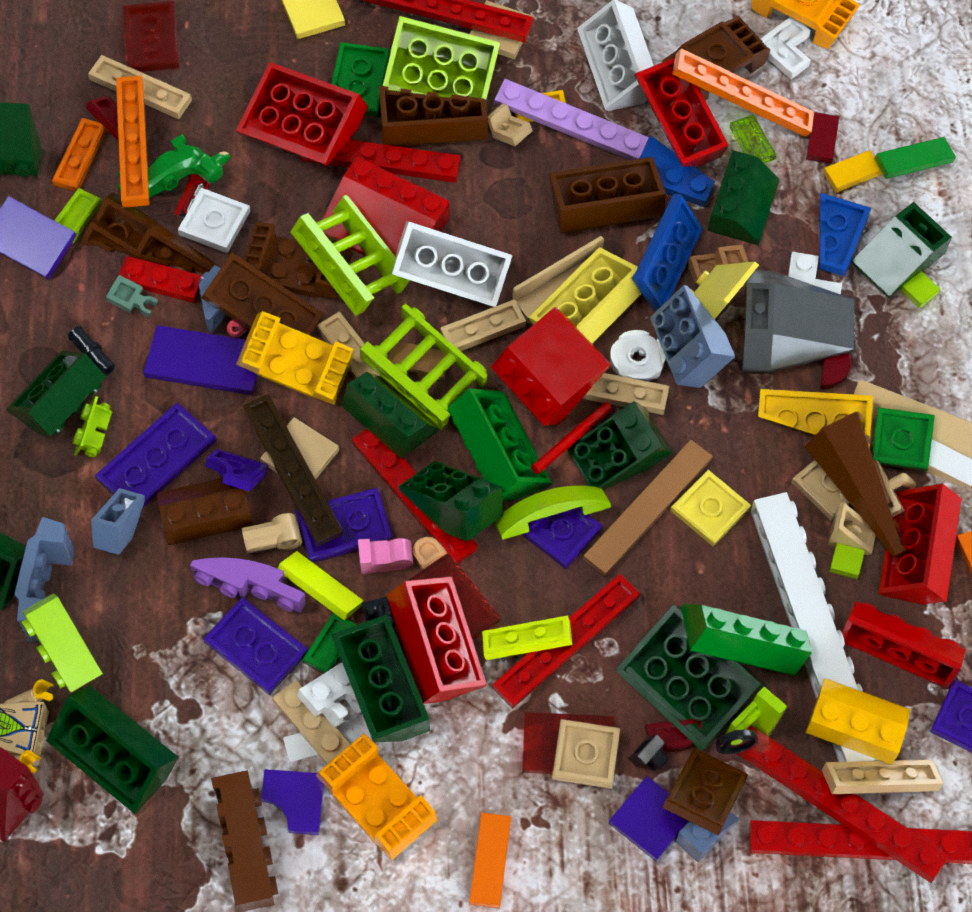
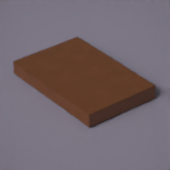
[663,748,748,836]

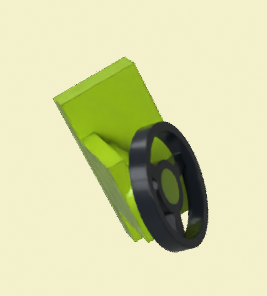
[715,687,787,754]

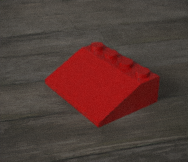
[236,62,368,166]
[322,157,450,257]

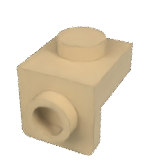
[488,103,532,146]

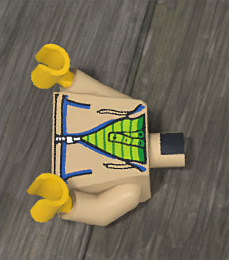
[0,679,54,774]

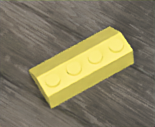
[529,247,642,344]

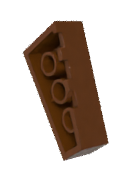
[379,86,488,146]
[211,770,279,912]

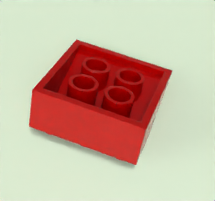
[491,307,611,425]

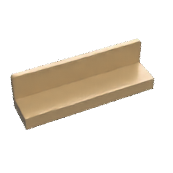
[513,236,604,323]

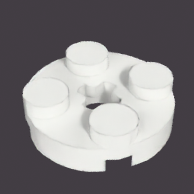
[610,330,666,382]

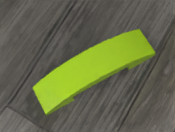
[494,486,611,540]

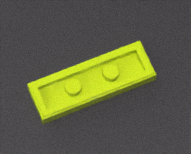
[278,551,364,620]
[482,615,572,660]

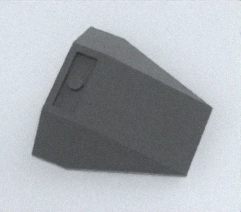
[742,270,854,373]

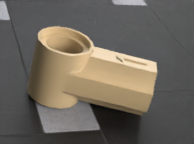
[242,513,302,554]

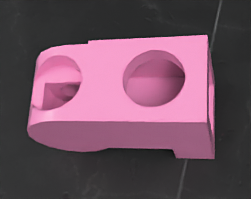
[358,538,413,575]

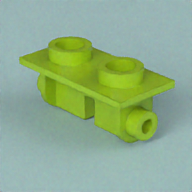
[72,396,112,457]

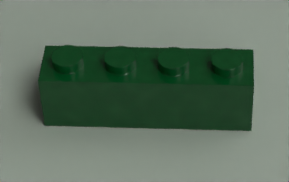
[331,614,430,743]
[46,685,179,814]

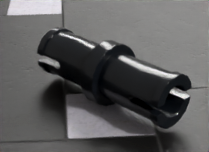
[68,326,115,376]

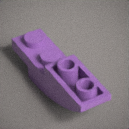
[190,558,306,613]

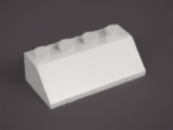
[577,0,654,111]
[392,221,512,307]

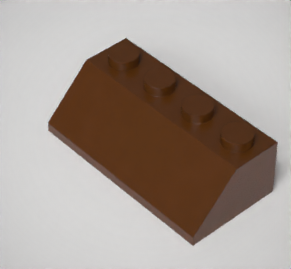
[549,157,666,233]

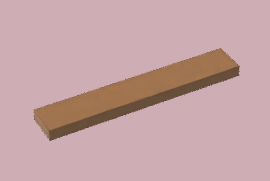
[583,440,713,577]

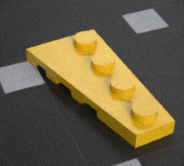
[758,389,874,448]

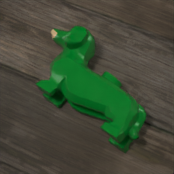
[117,134,231,199]

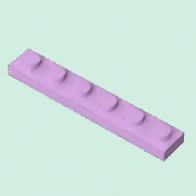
[494,79,649,160]

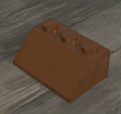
[157,478,253,545]

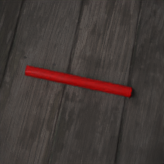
[531,402,613,474]

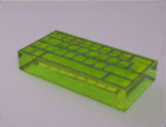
[729,114,777,163]

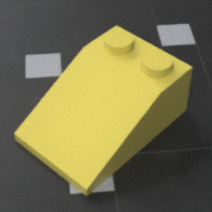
[690,262,759,320]

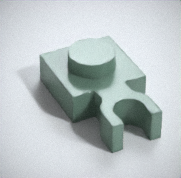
[106,275,158,318]

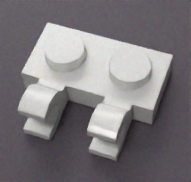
[297,662,361,728]

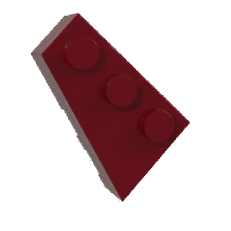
[0,747,44,842]

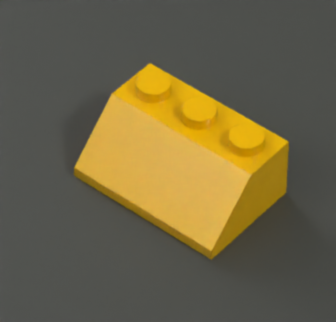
[805,678,910,765]

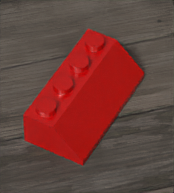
[634,58,729,167]
[878,483,962,605]
[387,577,487,704]
[842,601,966,689]

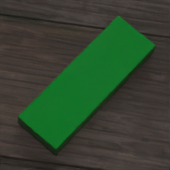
[874,137,956,179]

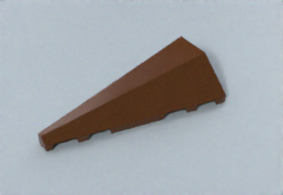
[80,192,221,273]
[805,412,906,557]

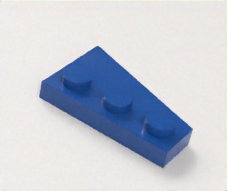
[639,135,715,208]
[819,192,871,277]

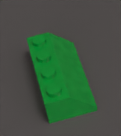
[448,388,552,501]
[681,603,812,675]

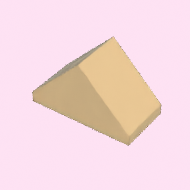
[828,503,876,555]

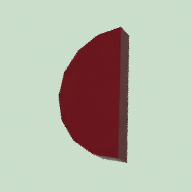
[820,352,851,389]
[644,719,702,752]

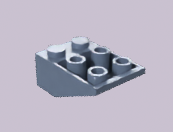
[650,285,735,388]

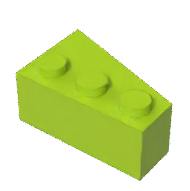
[21,593,102,692]

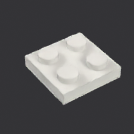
[178,188,250,253]

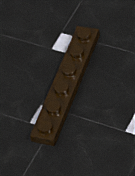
[243,394,343,547]

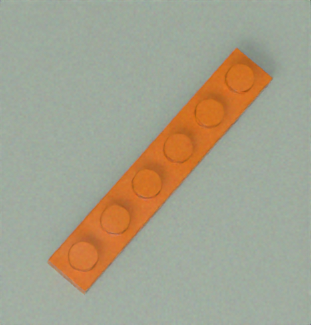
[672,48,814,137]
[116,76,150,208]

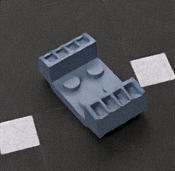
[14,517,74,642]

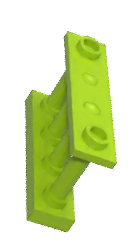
[290,195,410,316]
[360,303,488,430]

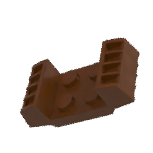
[662,16,771,100]
[244,222,353,299]

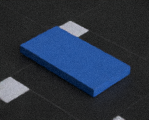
[632,194,703,312]

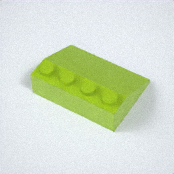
[383,16,500,99]

